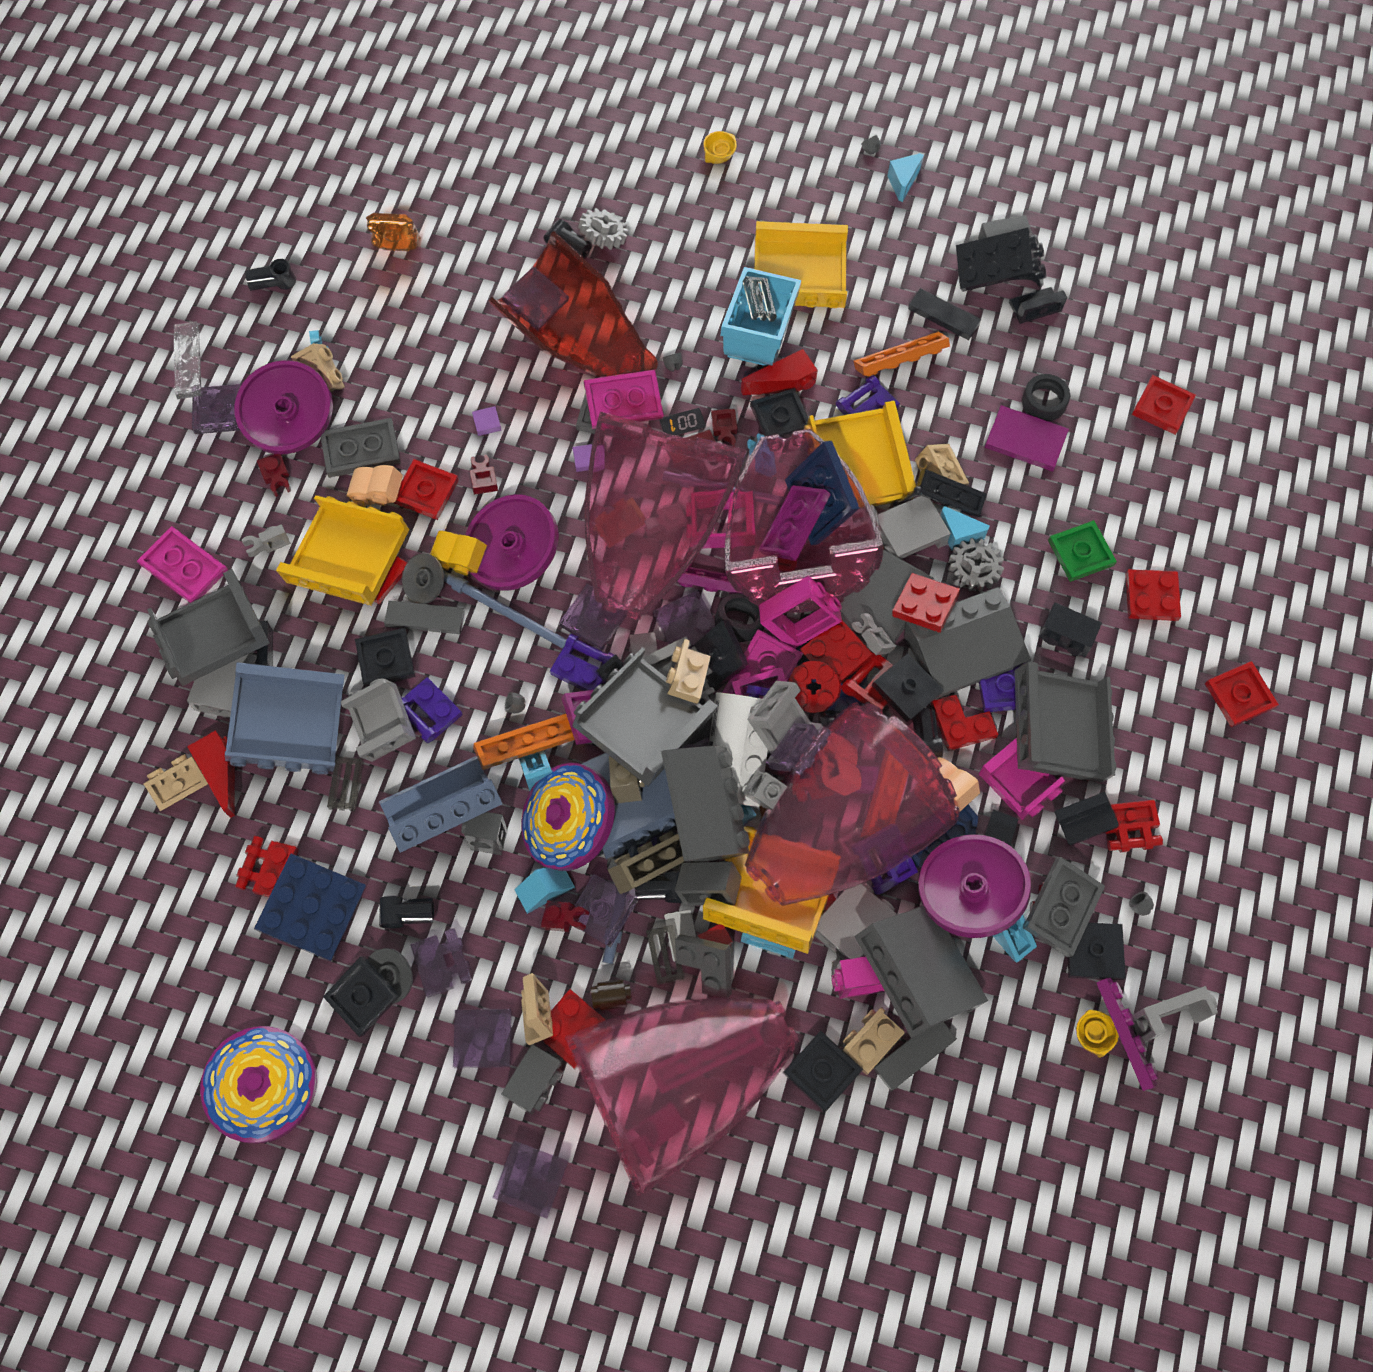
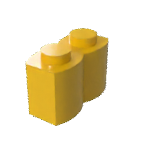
[430,531,487,575]

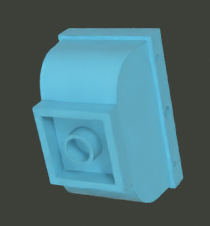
[720,267,801,366]

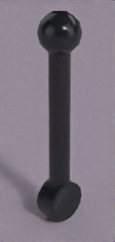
[894,486,923,507]

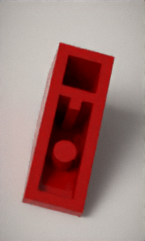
[741,349,818,395]
[187,730,235,818]

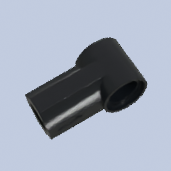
[543,219,592,260]
[245,259,296,291]
[912,708,943,761]
[635,872,683,903]
[379,896,434,929]

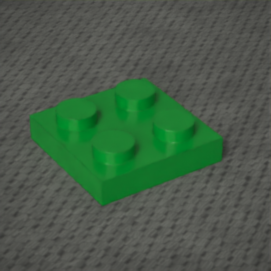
[1048,520,1117,582]

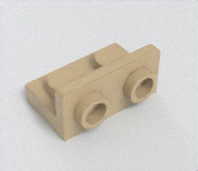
[291,343,345,392]
[915,444,969,485]
[666,639,711,704]
[144,754,208,811]
[521,973,553,1045]
[843,1007,905,1075]

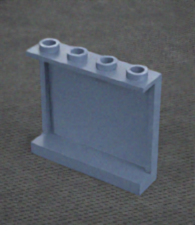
[225,662,345,775]
[582,753,677,859]
[379,756,502,853]

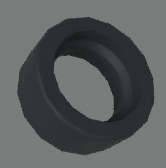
[1022,374,1071,421]
[715,593,763,642]

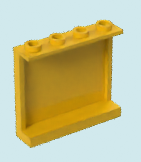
[754,221,848,309]
[804,401,916,509]
[276,495,409,606]
[703,826,840,954]

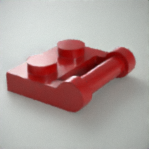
[841,652,893,712]

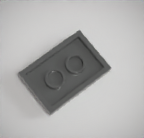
[321,418,401,478]
[1023,857,1105,957]

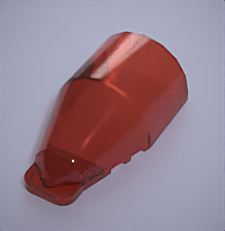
[489,231,658,378]

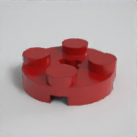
[788,661,841,713]

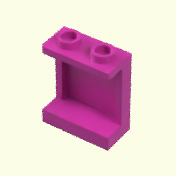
[979,738,1065,820]

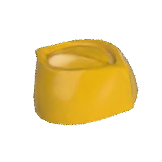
[703,131,737,164]
[1076,1010,1119,1058]

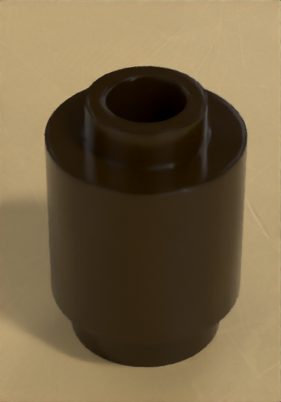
[591,979,632,1011]

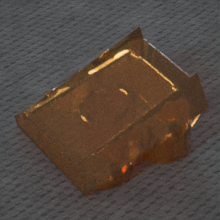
[366,213,421,251]

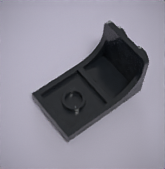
[956,227,1047,292]

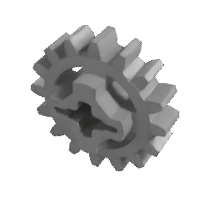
[578,208,628,250]
[948,538,1004,592]

